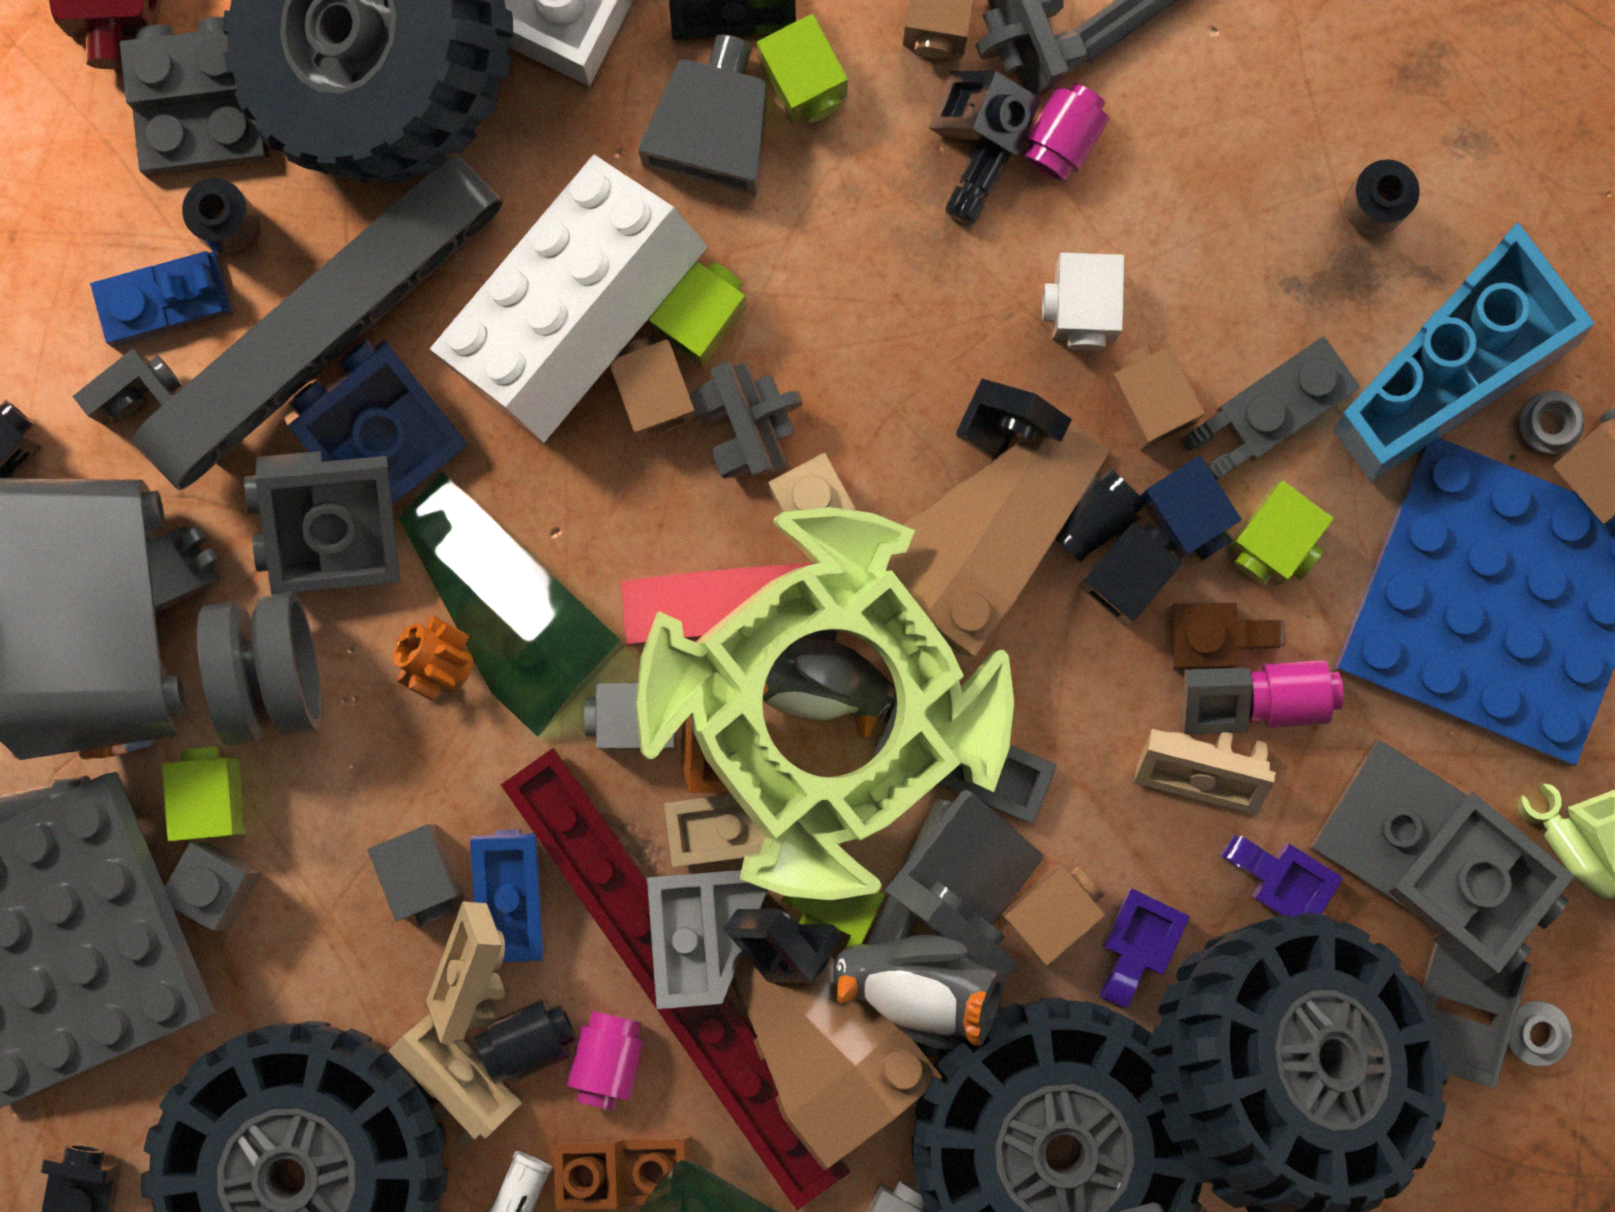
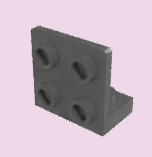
[885,790,1043,978]

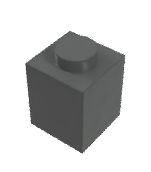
[367,824,464,928]
[164,842,262,932]

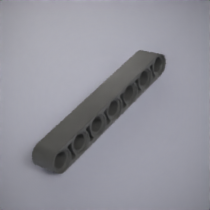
[132,154,504,490]

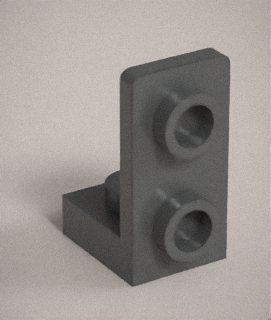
[72,349,182,425]

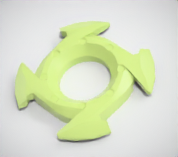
[635,507,1014,900]

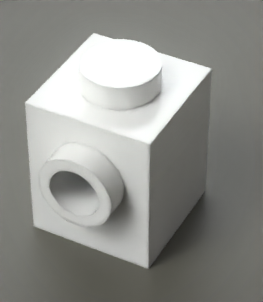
[1042,253,1124,351]

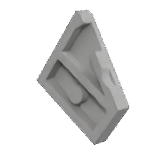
[647,870,767,1009]

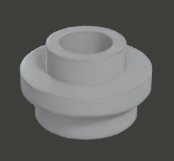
[1519,391,1584,455]
[1508,1001,1572,1066]

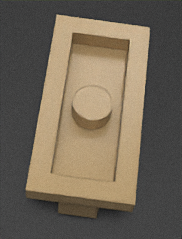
[1134,729,1276,815]
[664,794,765,867]
[426,902,506,1045]
[389,1014,522,1147]

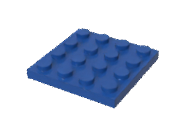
[1333,437,1615,766]

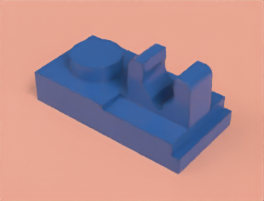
[90,251,233,347]
[470,829,545,962]

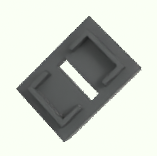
[1422,942,1531,1089]

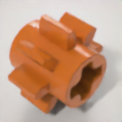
[392,616,473,701]

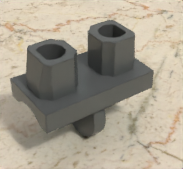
[975,0,1088,97]
[690,361,803,479]

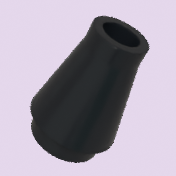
[1055,468,1147,563]

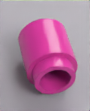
[1022,83,1110,182]
[1249,660,1343,728]
[567,1011,644,1110]

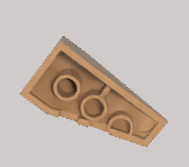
[886,421,1111,657]
[731,893,942,1170]

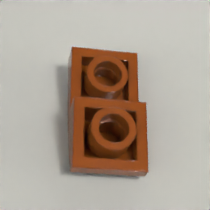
[553,1136,694,1210]

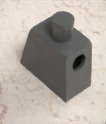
[638,35,767,195]

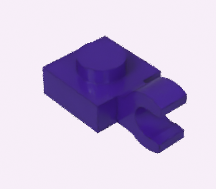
[1220,835,1343,917]
[1099,888,1190,1008]

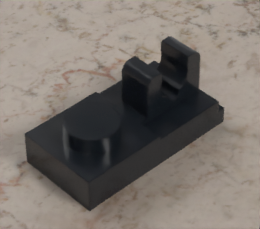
[669,0,796,40]

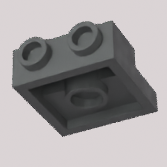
[120,17,269,176]
[244,451,400,595]
[1389,791,1575,982]

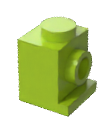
[781,891,885,948]

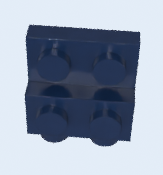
[285,339,468,505]

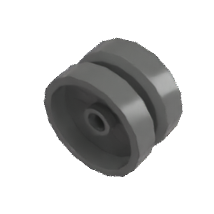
[197,591,322,746]

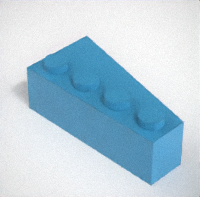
[1335,222,1595,483]

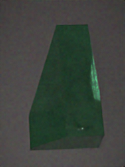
[398,472,625,737]

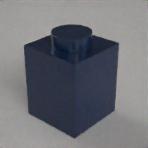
[1140,455,1242,561]

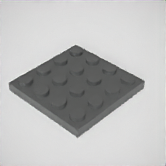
[0,772,216,1108]

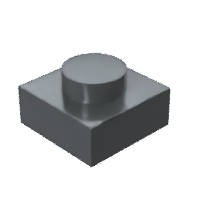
[1181,668,1253,734]

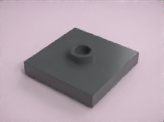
[1309,740,1467,917]

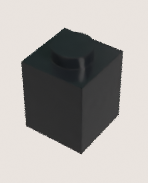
[1078,522,1183,627]

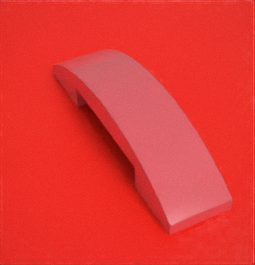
[621,563,813,645]

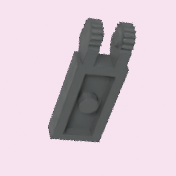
[1181,336,1360,481]

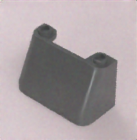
[0,478,186,760]

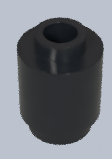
[1344,159,1420,235]
[182,178,258,254]
[475,998,576,1084]

